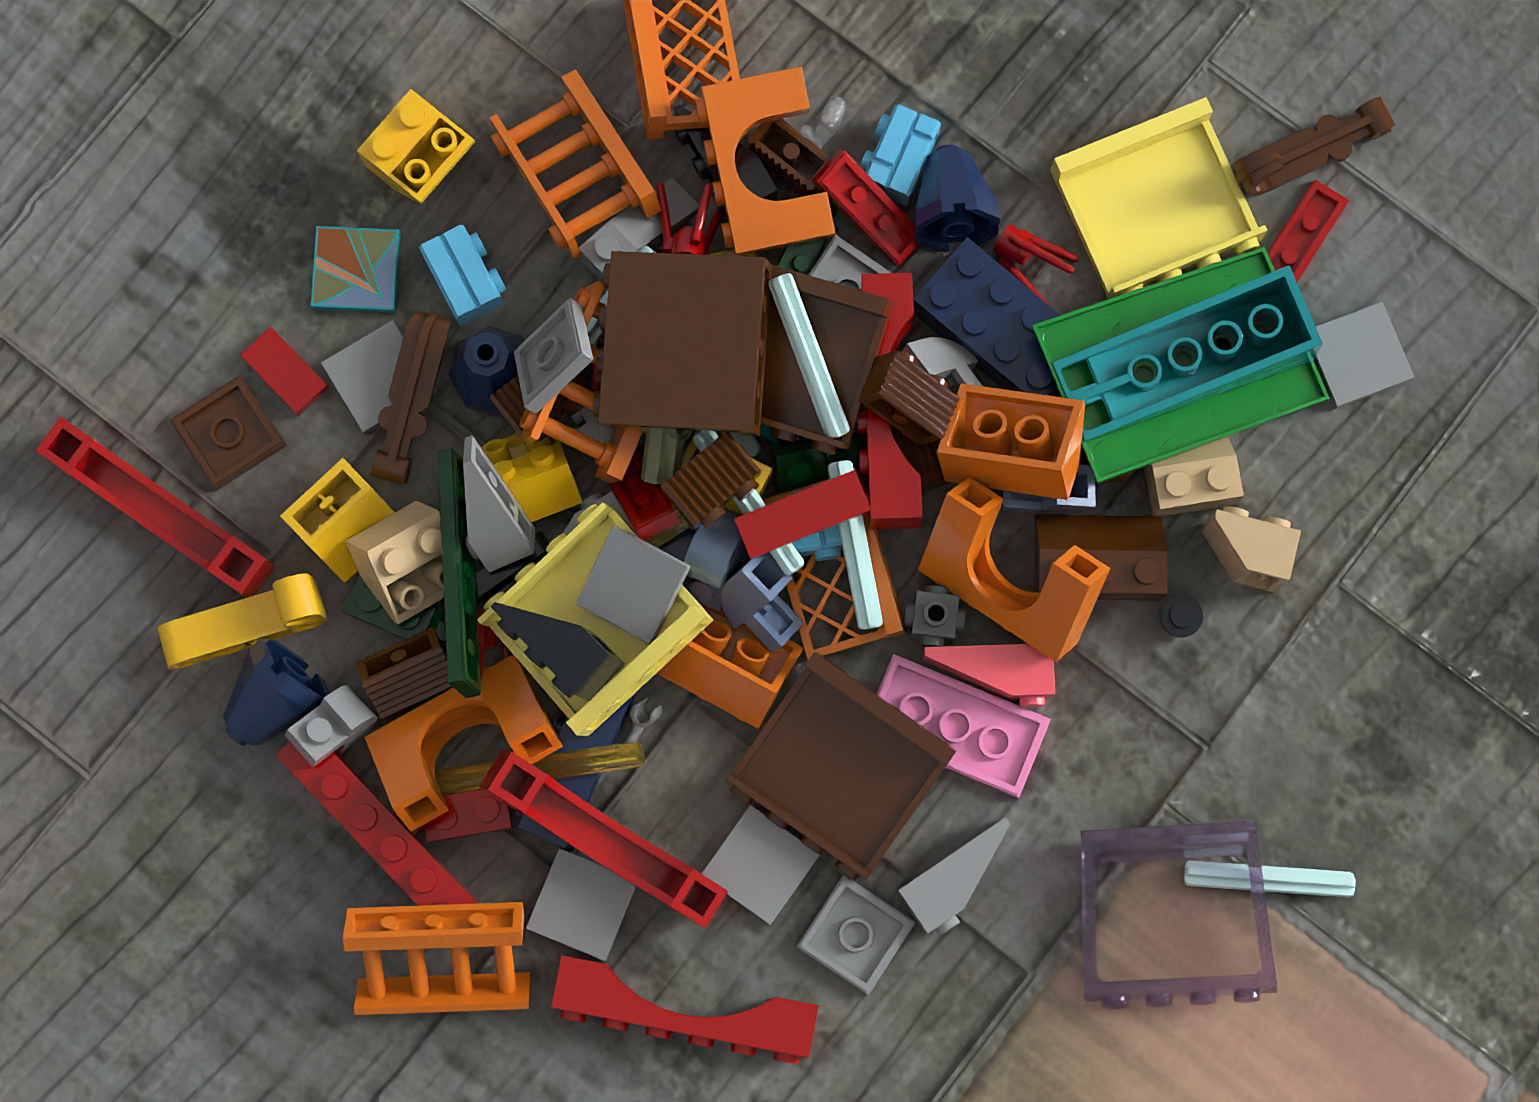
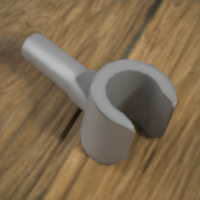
[619,697,663,757]

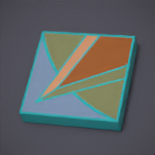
[310,226,401,314]

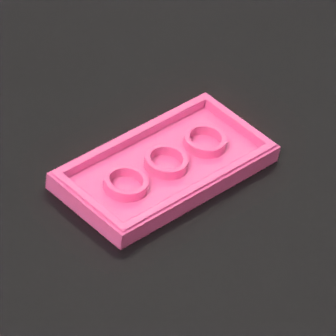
[877,654,1051,799]

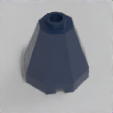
[914,145,1000,252]
[448,326,525,417]
[223,638,330,746]

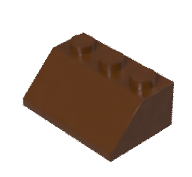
[1034,514,1168,601]

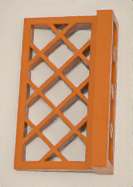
[623,0,740,140]
[762,468,908,660]

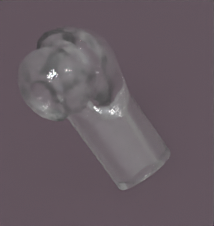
[799,96,847,149]

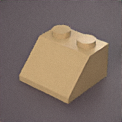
[1144,437,1244,517]

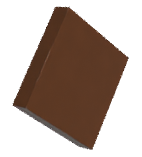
[170,375,287,491]

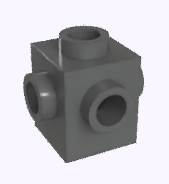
[904,585,966,647]

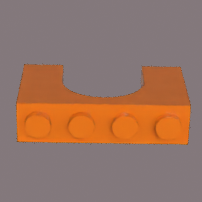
[695,66,835,255]
[918,476,1111,662]
[364,655,563,831]

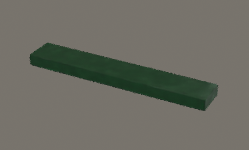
[438,448,481,698]

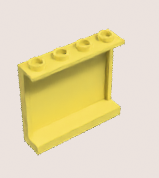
[1050,97,1268,299]
[477,502,713,736]

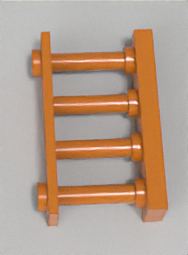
[489,69,661,260]
[519,281,643,483]
[342,902,531,1015]

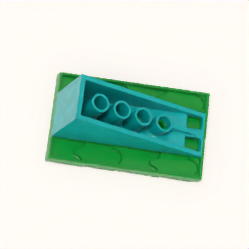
[1032,247,1330,484]

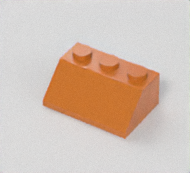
[937,383,1085,500]
[657,602,804,729]

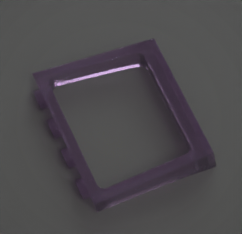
[1081,821,1277,1009]

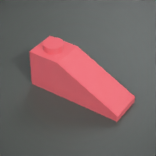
[922,644,1055,707]

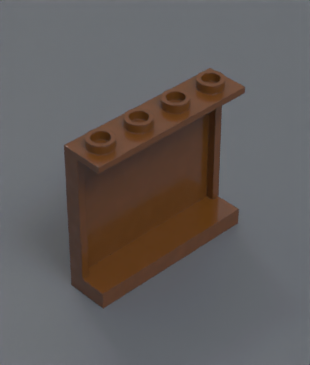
[593,251,772,437]
[724,251,894,455]
[726,652,957,880]

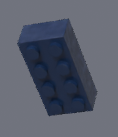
[913,237,1060,396]

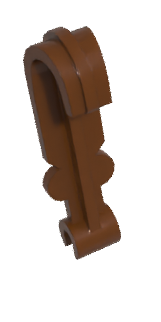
[1232,97,1395,197]
[370,311,452,484]

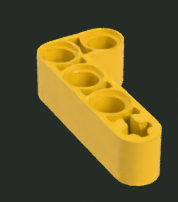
[157,573,328,670]

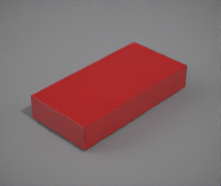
[240,327,329,416]

